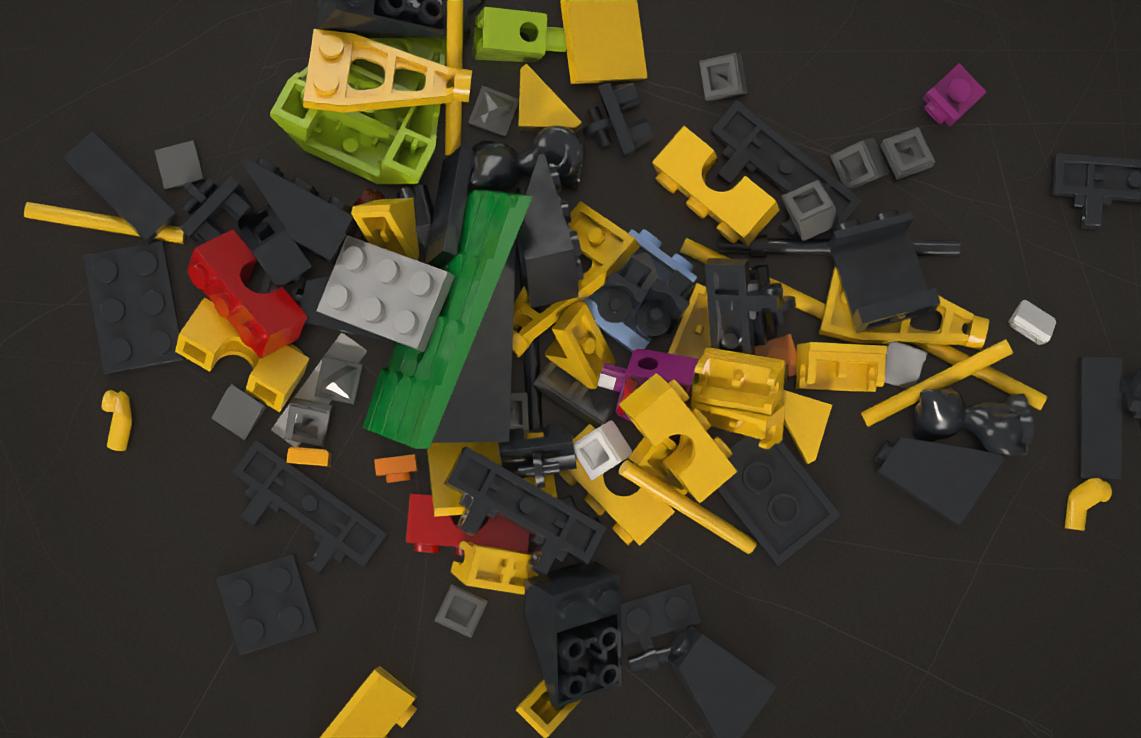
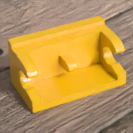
[668,283,711,360]
[796,342,887,392]
[691,347,785,415]
[691,401,785,449]
[451,541,538,595]

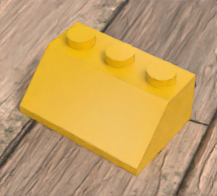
[320,666,417,738]

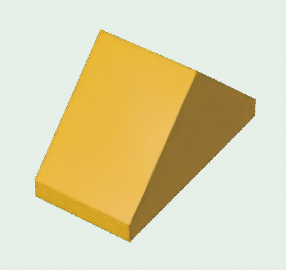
[519,64,582,133]
[351,198,419,261]
[779,390,832,465]
[516,680,581,738]

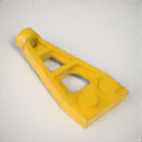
[303,29,472,113]
[512,201,641,358]
[819,265,989,350]

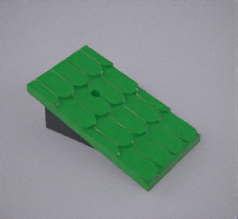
[362,188,533,449]

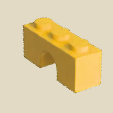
[652,126,779,247]
[175,297,309,412]
[619,373,737,503]
[559,424,675,546]

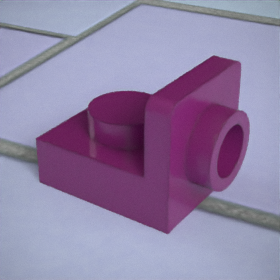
[923,63,986,127]

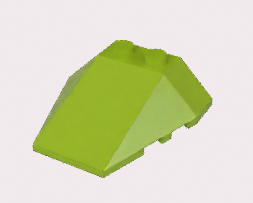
[270,36,447,184]

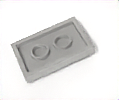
[316,235,455,352]

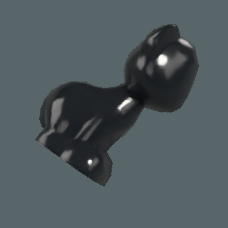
[470,125,586,192]
[912,388,1034,458]

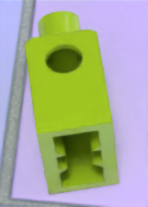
[472,7,566,62]

